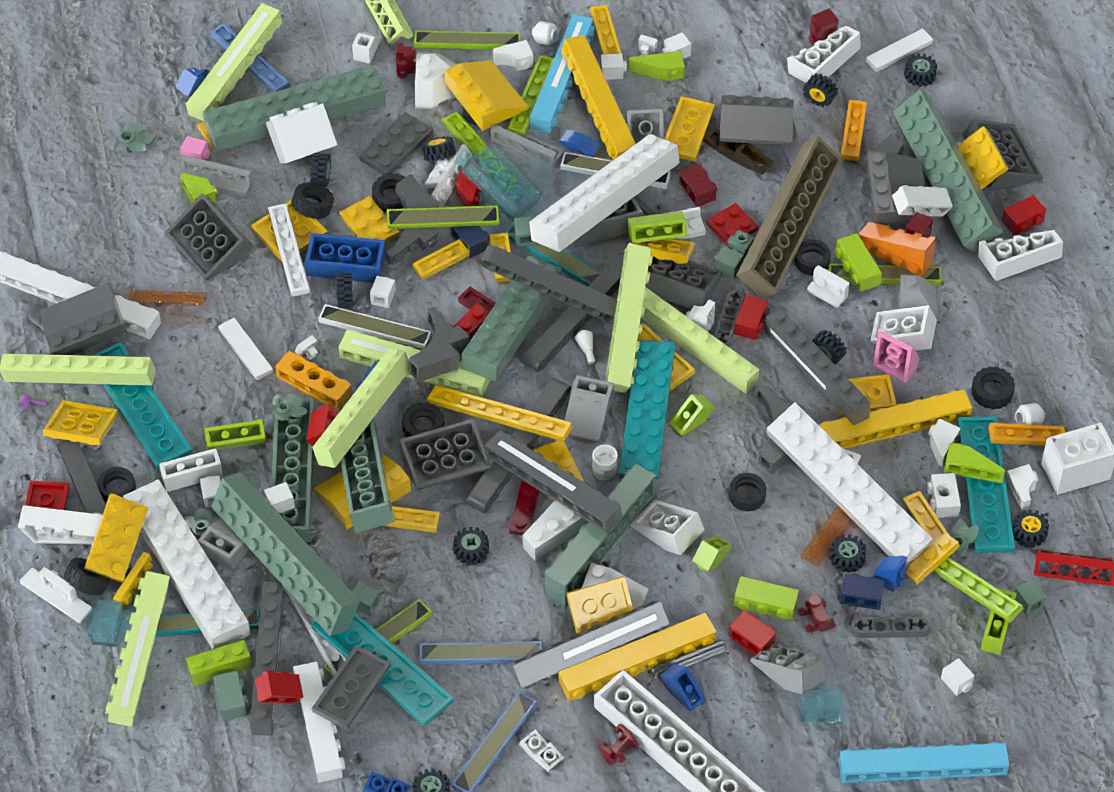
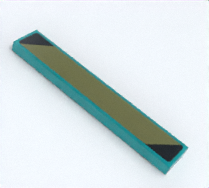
[505,224,601,287]
[156,608,260,637]

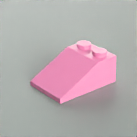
[873,331,919,383]

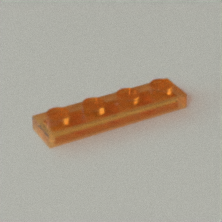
[129,290,207,305]
[801,506,853,567]

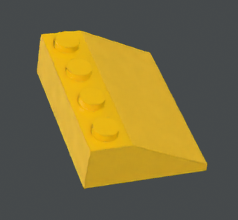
[445,60,529,131]
[313,453,411,530]

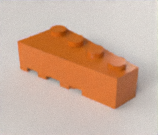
[858,222,936,277]

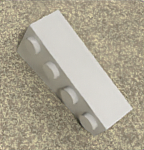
[787,25,861,83]
[978,230,1063,281]
[523,501,588,561]
[18,505,103,544]

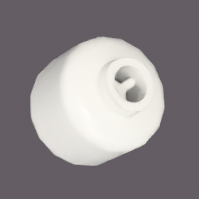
[532,21,559,46]
[1015,403,1045,425]

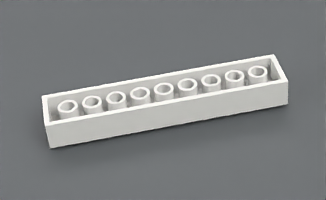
[529,134,679,252]
[766,403,933,566]
[123,479,250,650]
[594,670,765,792]

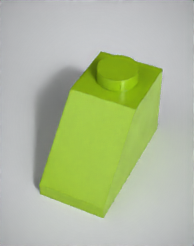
[180,173,218,203]
[669,394,715,436]
[692,536,733,571]

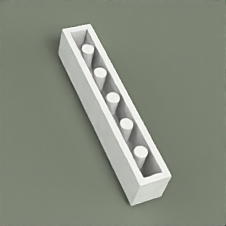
[293,662,345,783]

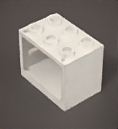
[266,102,337,164]
[1041,423,1114,495]

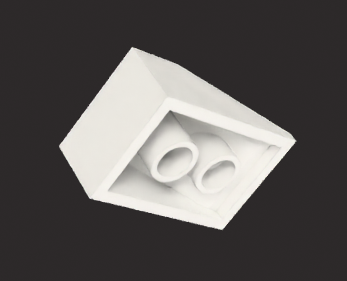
[870,305,937,351]
[630,500,705,555]
[582,563,648,609]

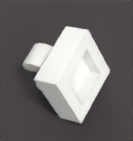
[638,35,658,56]
[295,335,318,360]

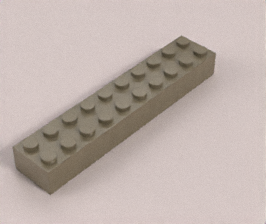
[736,136,843,299]

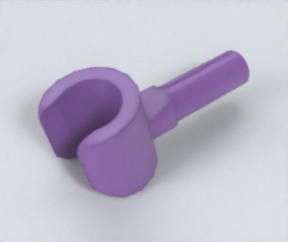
[19,394,47,409]

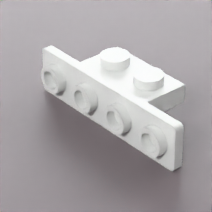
[425,144,473,208]
[20,567,92,623]

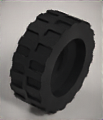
[372,173,405,212]
[291,182,334,219]
[971,366,1015,410]
[402,402,444,438]
[64,558,111,596]

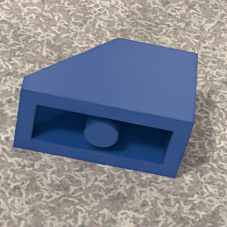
[660,664,706,711]

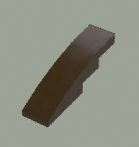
[703,127,774,175]

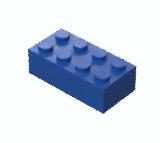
[305,233,386,282]

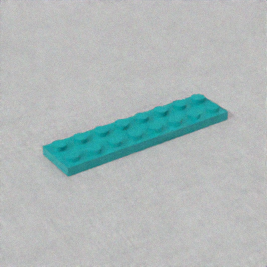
[619,340,675,480]
[92,342,193,470]
[957,416,1015,553]
[311,612,454,727]

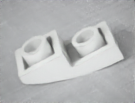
[519,730,564,771]

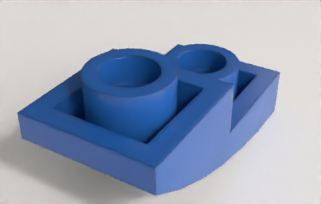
[559,130,601,157]
[363,771,411,792]

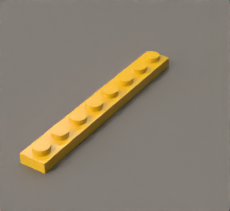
[427,385,573,442]

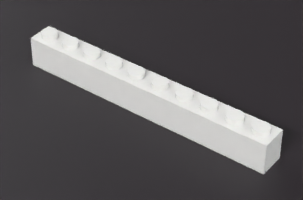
[0,252,161,339]

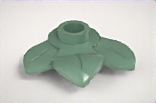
[118,124,155,153]
[272,393,308,421]
[183,507,221,539]
[946,519,979,555]

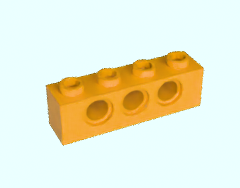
[275,351,352,411]

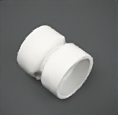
[592,444,618,481]

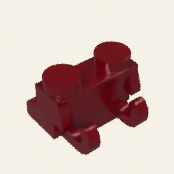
[395,43,416,78]
[798,594,836,633]
[598,724,639,764]

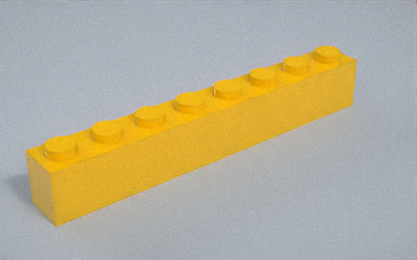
[561,35,635,160]
[818,390,972,449]
[559,613,716,701]

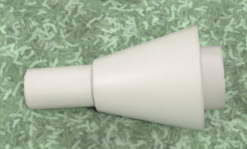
[575,330,596,365]

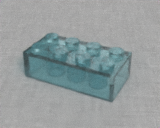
[461,142,543,222]

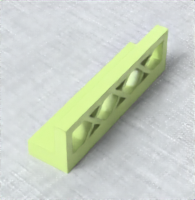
[365,0,414,45]

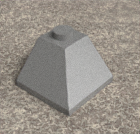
[626,108,664,144]
[899,275,937,319]

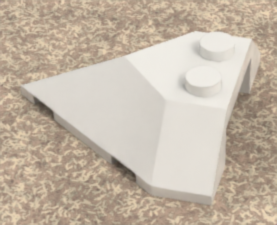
[415,52,457,109]

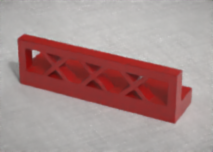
[1033,549,1114,586]

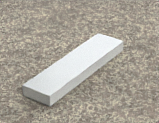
[866,28,933,72]
[218,318,273,381]

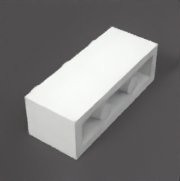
[892,185,953,217]
[159,448,223,492]

